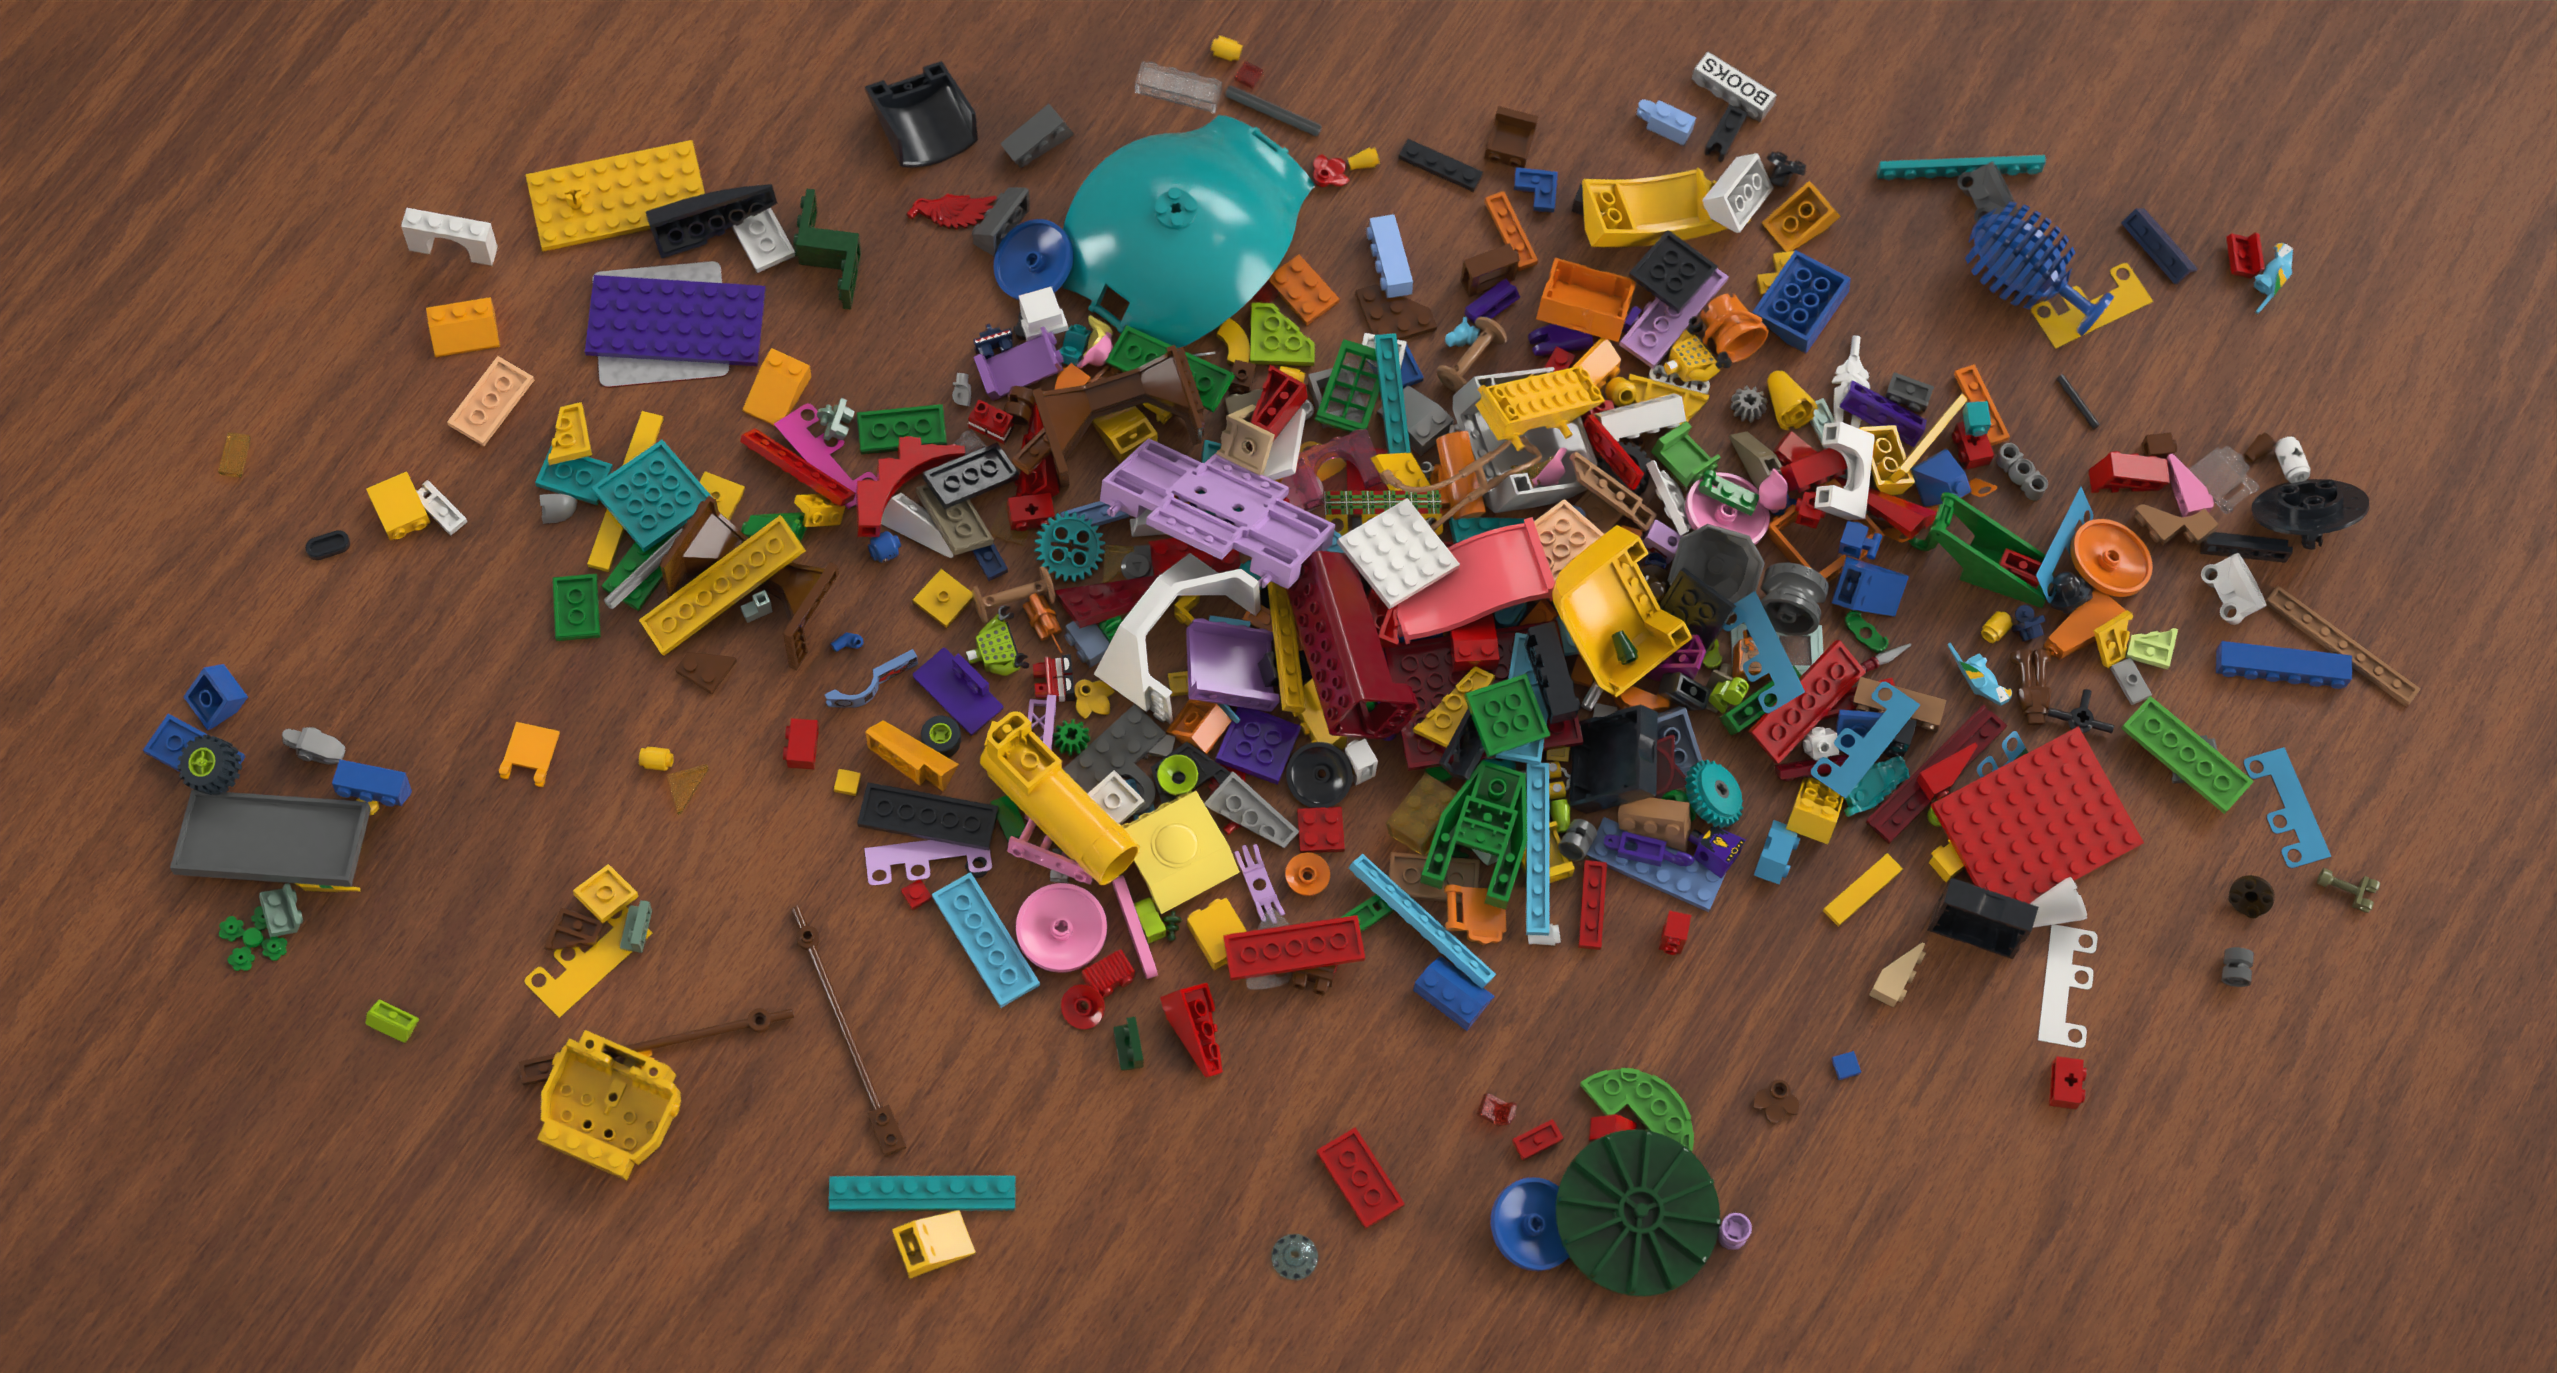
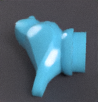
[1445,317,1480,347]

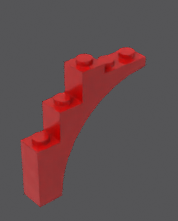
[856,436,965,537]

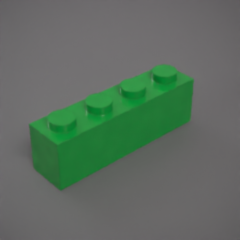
[1719,665,1802,736]

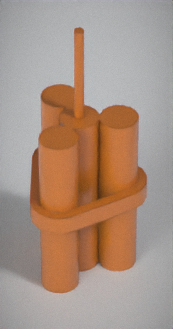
[1023,593,1063,653]

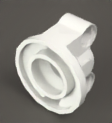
[2201,553,2266,625]

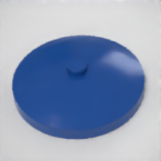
[994,219,1074,300]
[1491,1177,1569,1271]

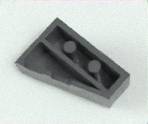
[1000,104,1075,168]

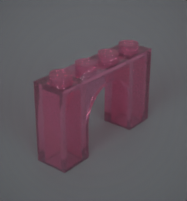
[1290,429,1383,511]

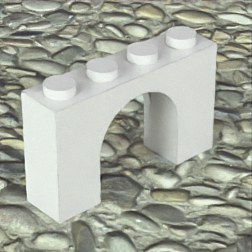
[401,208,498,266]
[1814,422,1875,520]

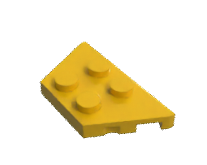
[1628,374,1709,429]
[1371,453,1430,491]

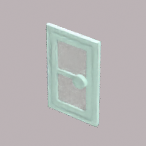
[1730,623,1823,675]

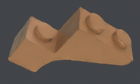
[2135,504,2219,545]

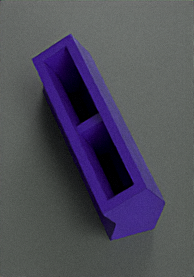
[1464,278,1520,325]

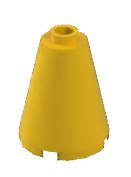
[1767,371,1818,430]

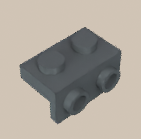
[1885,372,1934,412]

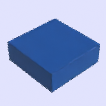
[1831,1051,1861,1080]

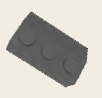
[972,187,1030,257]

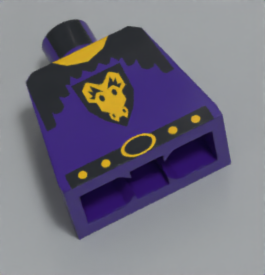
[1688,826,1746,879]

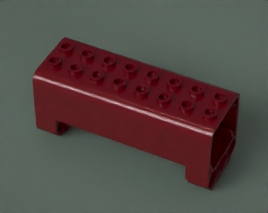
[1285,551,1420,739]

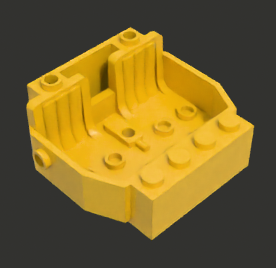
[537,1030,681,1181]

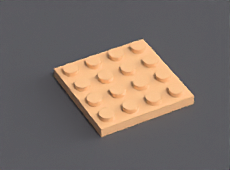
[1534,499,1604,581]

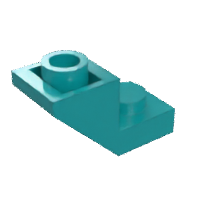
[1059,324,1091,366]

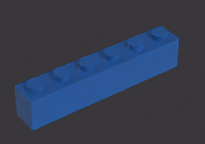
[2216,641,2352,689]

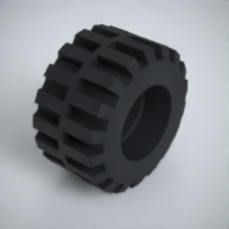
[1597,442,1651,496]

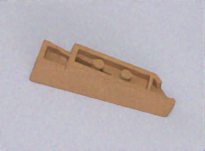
[1569,452,1657,532]

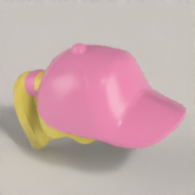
[1077,315,1113,368]

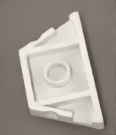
[1646,460,1691,536]

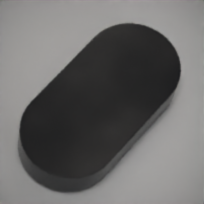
[305,530,350,560]

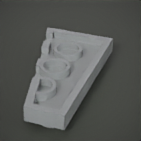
[1204,771,1299,848]

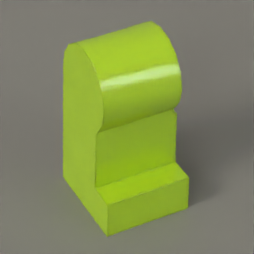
[1133,897,1166,944]

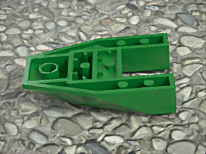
[1420,760,1528,910]

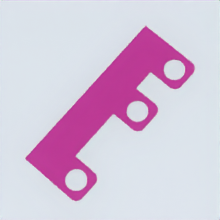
[774,403,877,509]

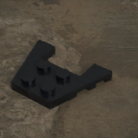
[1151,742,1230,804]

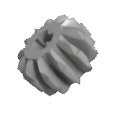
[1730,385,1767,423]

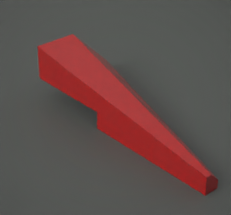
[1367,587,1399,648]

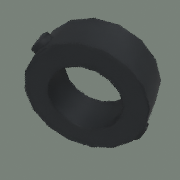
[965,857,988,878]

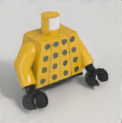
[1664,316,1732,382]

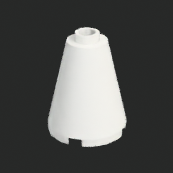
[2029,877,2087,928]

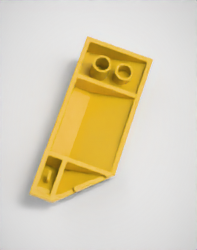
[1582,167,1751,247]

